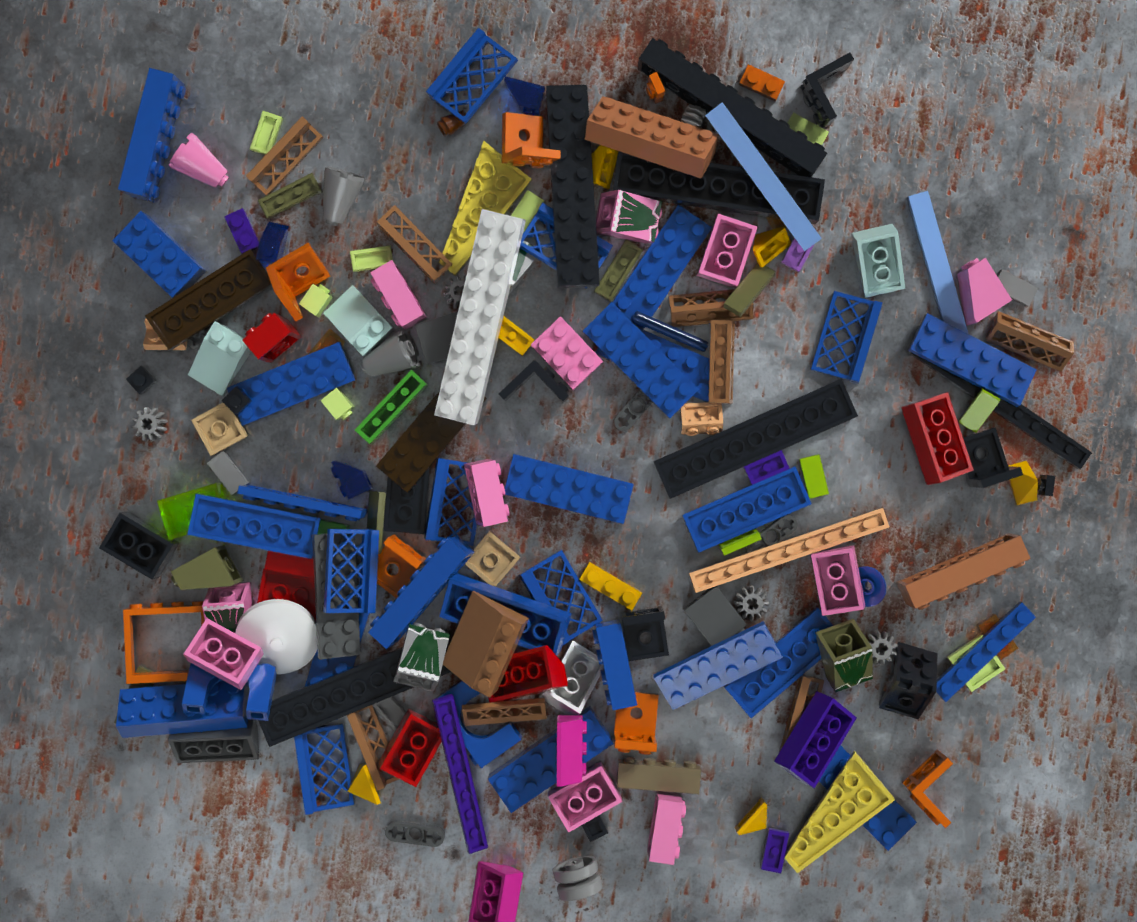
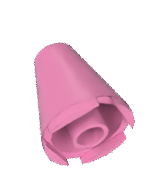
[168,133,229,188]

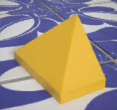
[592,145,619,189]
[753,227,791,268]
[1008,461,1038,505]
[347,763,381,805]
[734,797,767,835]

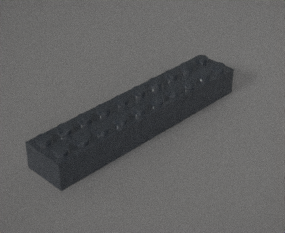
[638,38,828,177]
[613,151,825,224]

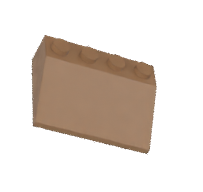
[443,591,529,698]

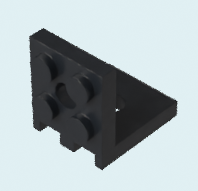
[800,52,854,129]
[498,359,569,403]
[963,427,1023,488]
[621,606,669,661]
[879,642,938,719]

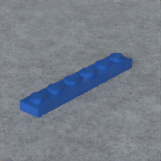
[936,602,1036,702]

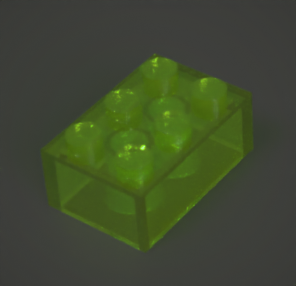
[157,482,227,540]

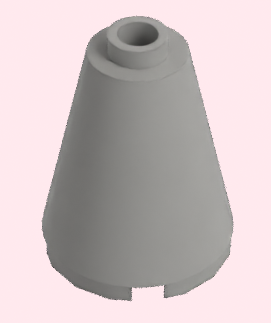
[323,166,365,226]
[361,329,421,376]

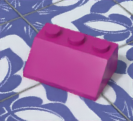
[557,715,587,787]
[468,861,524,922]

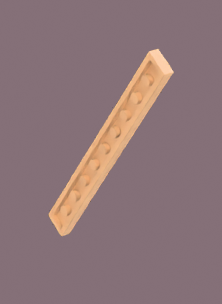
[689,508,889,593]

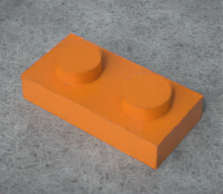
[739,64,785,102]
[645,72,665,104]

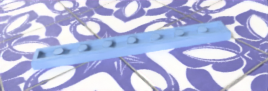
[705,102,822,251]
[907,191,969,334]

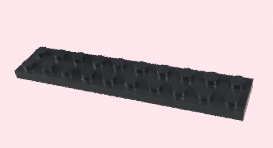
[546,85,600,288]
[653,379,858,499]
[258,629,451,747]

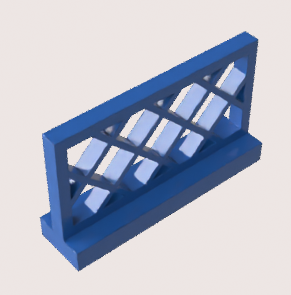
[426,28,518,124]
[520,203,613,289]
[811,291,883,384]
[424,458,477,546]
[324,529,379,613]
[519,550,603,645]
[294,723,354,815]

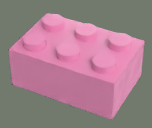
[697,214,757,288]
[370,260,427,330]
[531,316,603,391]
[464,459,509,527]
[811,545,865,616]
[184,618,264,690]
[548,761,622,833]
[647,791,686,865]

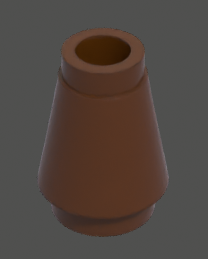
[437,110,466,137]

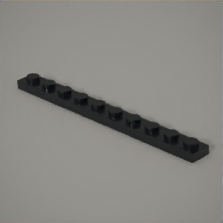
[910,352,1092,470]

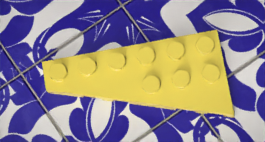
[439,141,532,276]
[785,750,895,873]

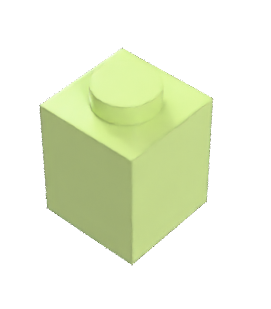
[299,284,333,317]
[320,388,355,421]

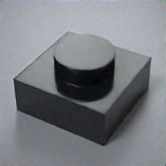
[126,366,156,395]
[221,386,252,415]
[1038,475,1056,496]
[581,815,608,842]

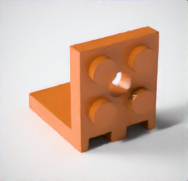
[502,112,561,169]
[266,242,330,321]
[377,534,426,598]
[613,692,659,755]
[902,749,953,828]

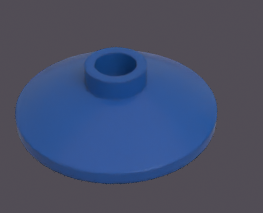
[858,566,886,607]

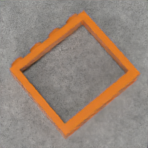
[123,601,205,684]

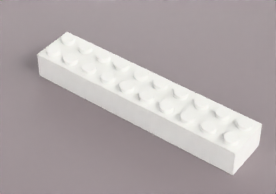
[434,209,526,426]

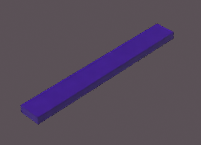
[432,694,488,854]

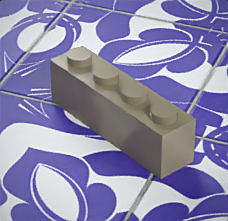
[616,756,701,794]

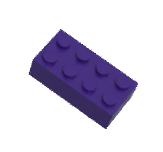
[774,691,857,788]

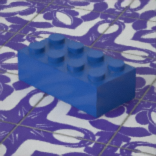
[112,211,206,298]
[592,619,637,710]

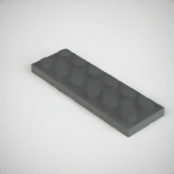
[312,533,360,660]

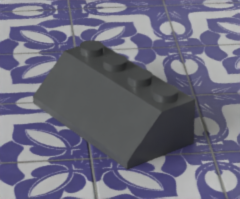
[168,719,259,763]

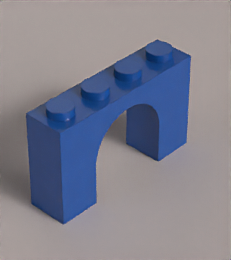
[182,663,276,721]
[435,680,522,768]

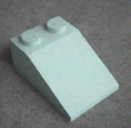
[852,224,906,298]
[324,285,395,357]
[188,321,251,396]

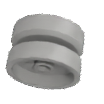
[552,856,603,901]

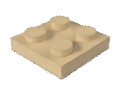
[191,403,248,456]
[465,531,520,587]

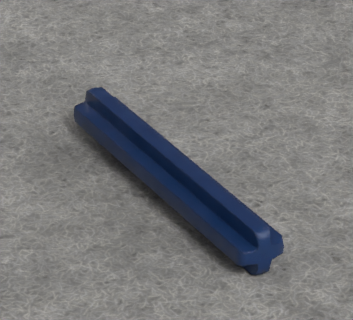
[632,311,709,352]

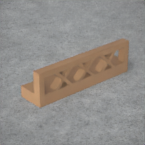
[246,116,324,196]
[377,205,452,284]
[668,289,754,327]
[986,311,1074,372]
[709,320,735,404]
[779,674,825,752]
[462,698,547,726]
[347,705,399,791]

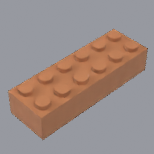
[585,96,719,179]
[896,533,1031,610]

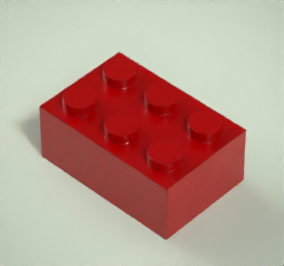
[242,313,302,363]
[378,708,442,787]

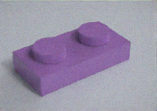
[781,238,814,273]

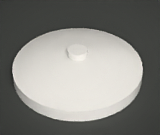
[235,599,318,674]

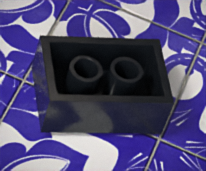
[99,512,180,580]

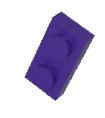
[224,208,261,254]
[743,450,790,485]
[760,827,789,873]

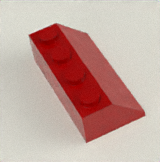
[901,392,973,485]
[488,645,568,703]

